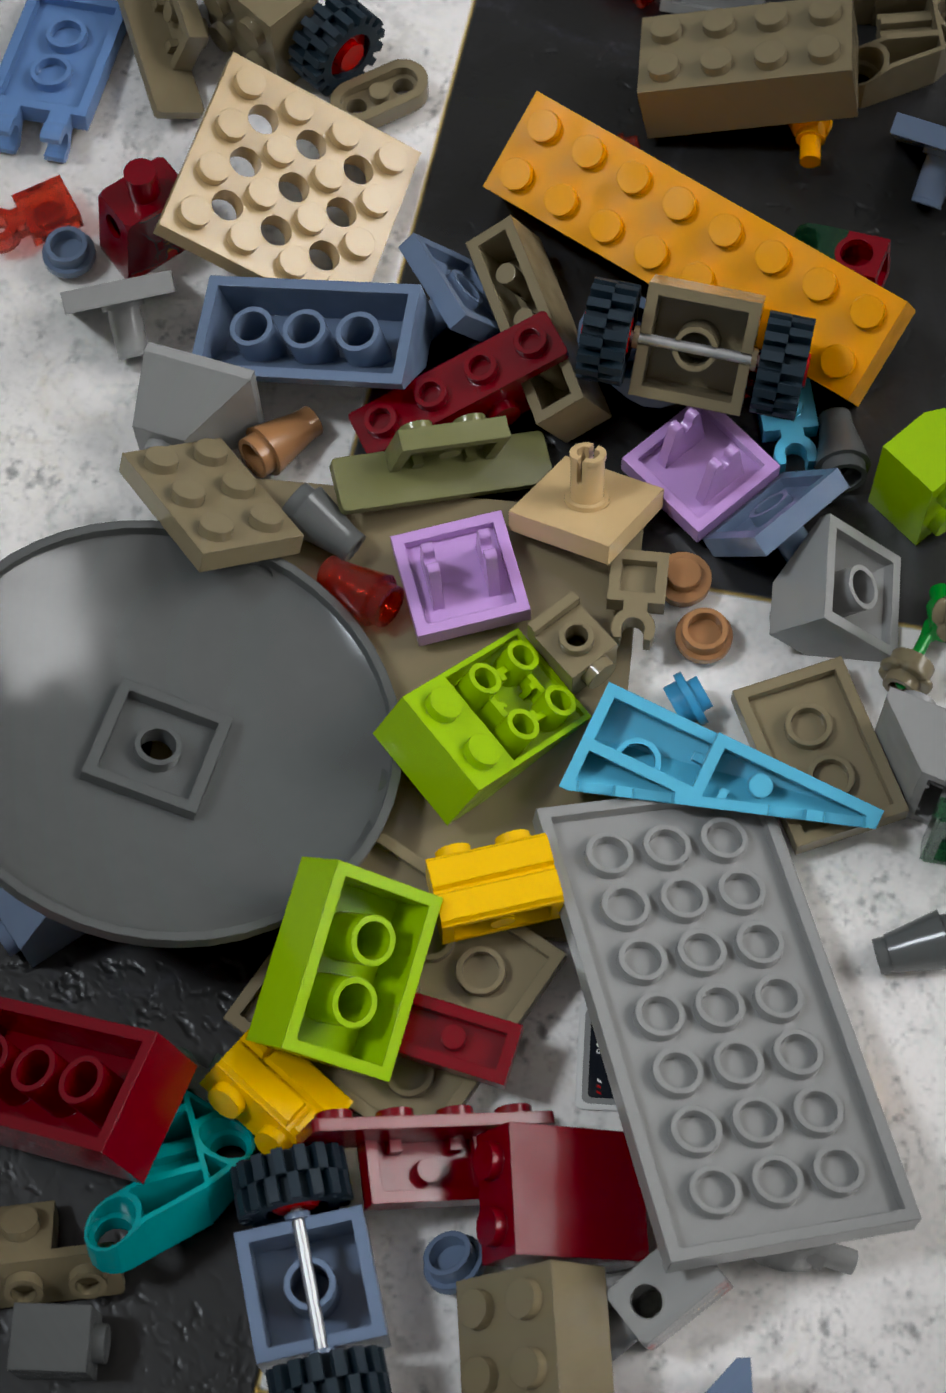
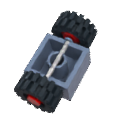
[230,1142,392,1393]

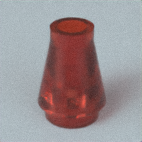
[316,556,404,628]

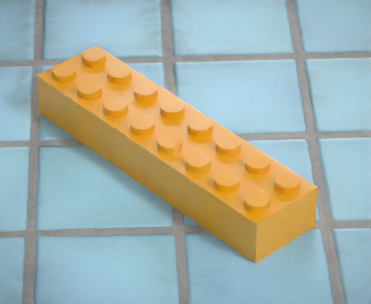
[483,91,916,406]

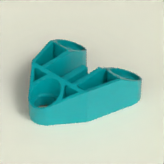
[84,1090,257,1274]

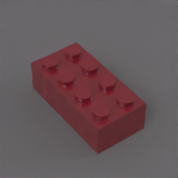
[0,996,198,1184]

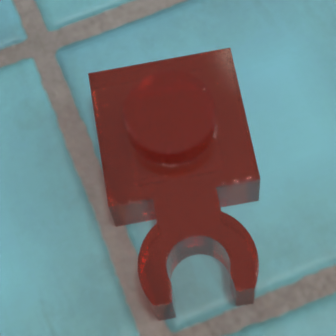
[0,175,84,254]

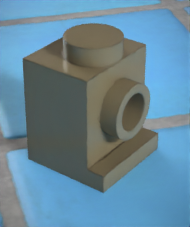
[527,590,618,695]

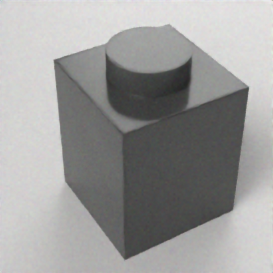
[7,1302,111,1381]

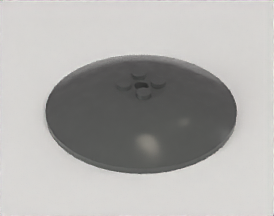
[0,520,401,948]

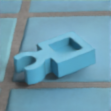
[757,378,819,475]

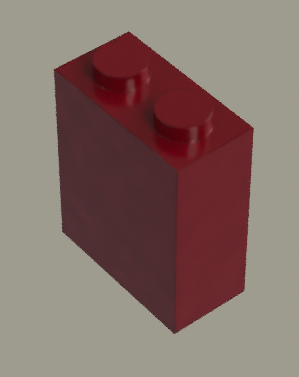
[473,1122,649,1273]

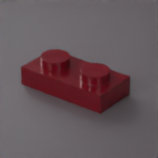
[397,992,524,1090]

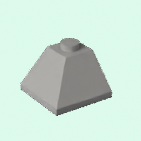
[132,341,265,450]
[769,513,901,662]

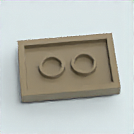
[119,438,304,573]
[731,656,909,855]

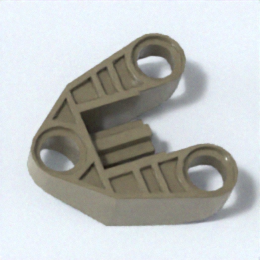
[853,0,946,108]

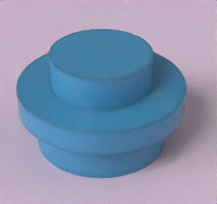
[663,671,713,726]

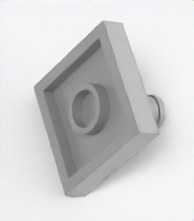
[60,270,176,360]

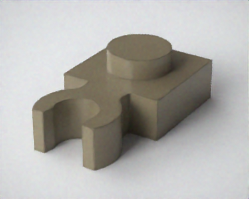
[606,549,670,650]

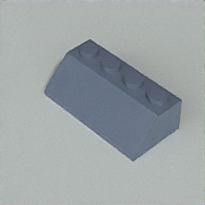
[192,275,435,390]

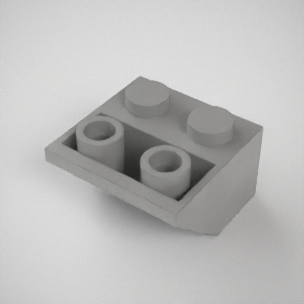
[875,687,946,826]

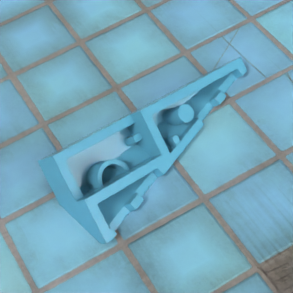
[559,682,884,829]

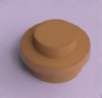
[665,552,712,608]
[675,607,733,664]

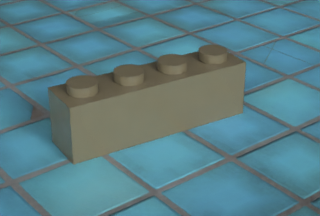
[466,215,613,443]

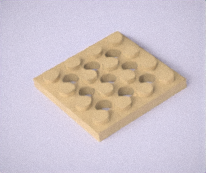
[153,52,421,282]

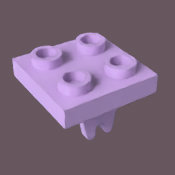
[621,406,781,543]
[390,510,531,646]

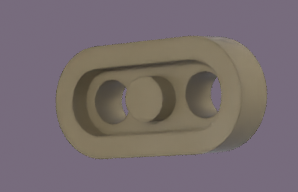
[330,59,429,129]

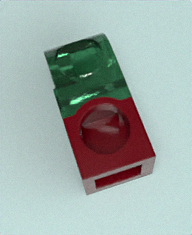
[793,223,891,288]

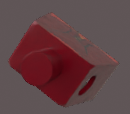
[98,157,185,279]

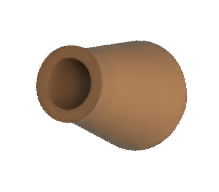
[238,406,323,478]

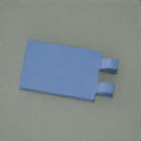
[0,0,127,163]

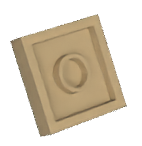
[509,442,664,565]

